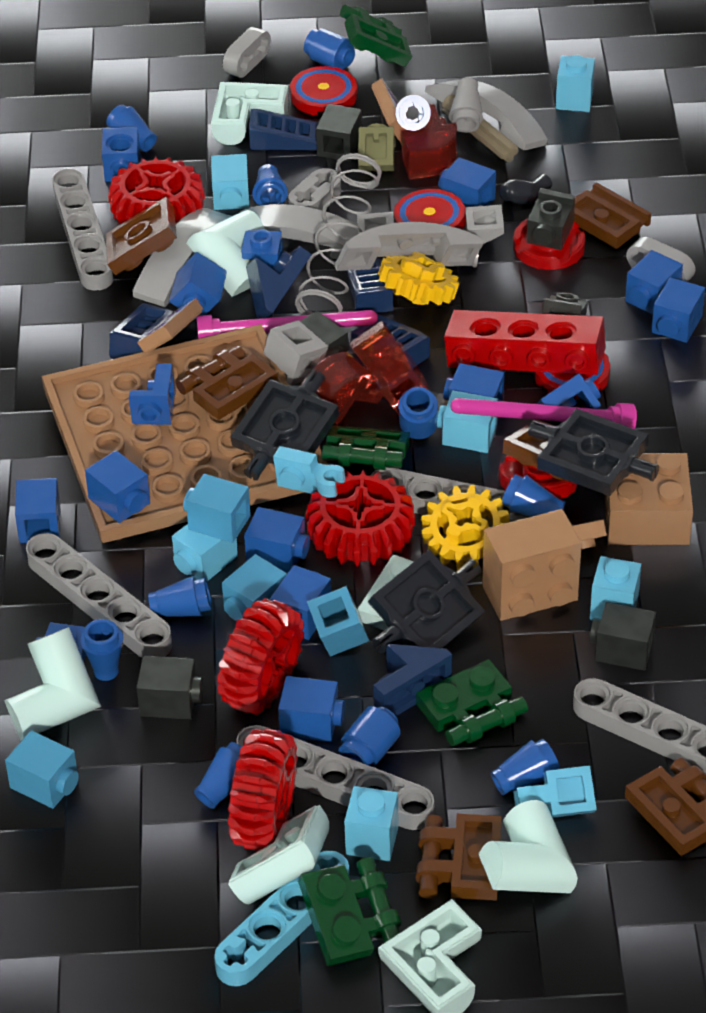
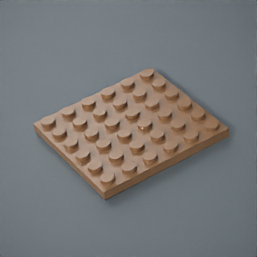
[42,324,328,543]

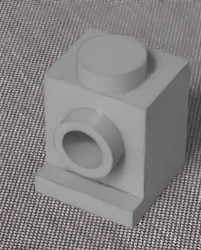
[263,320,328,386]

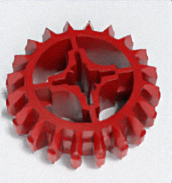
[108,157,205,225]
[306,469,415,567]
[217,598,304,715]
[227,728,298,851]

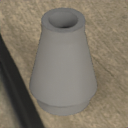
[449,78,483,132]

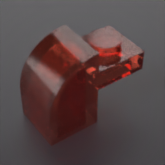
[401,104,457,179]
[350,320,430,415]
[300,352,386,425]

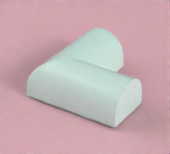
[211,82,288,145]
[186,210,265,297]
[4,627,101,741]
[479,800,578,893]
[228,805,329,904]
[378,899,482,1013]

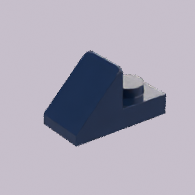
[246,246,312,319]
[373,644,452,716]

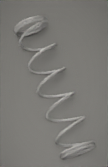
[295,153,382,315]

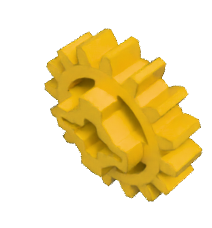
[378,252,459,305]
[421,485,510,570]

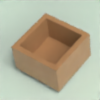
[604,453,693,545]
[483,509,581,621]

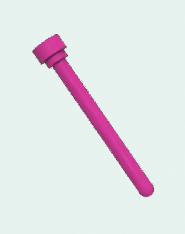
[197,310,378,339]
[450,398,637,429]

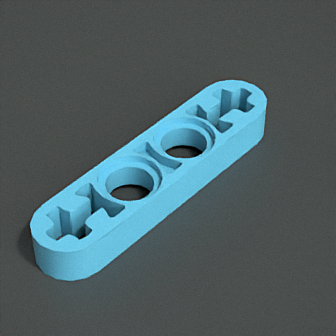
[214,851,350,986]

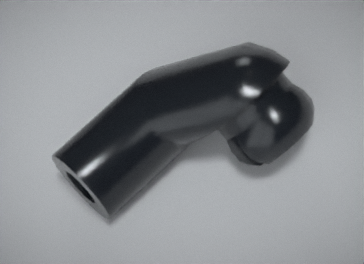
[499,174,552,205]

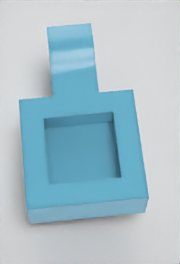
[273,446,345,498]
[513,766,597,817]

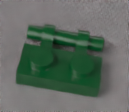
[340,4,412,67]
[322,425,410,470]
[416,659,528,746]
[298,857,402,966]

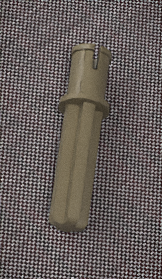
[442,94,518,162]

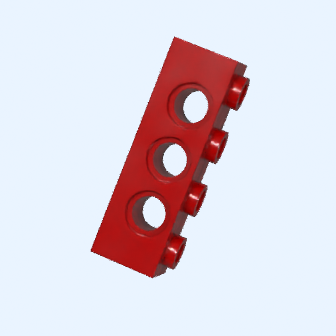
[444,310,606,375]

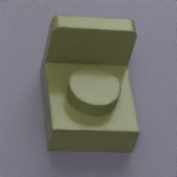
[358,123,396,171]

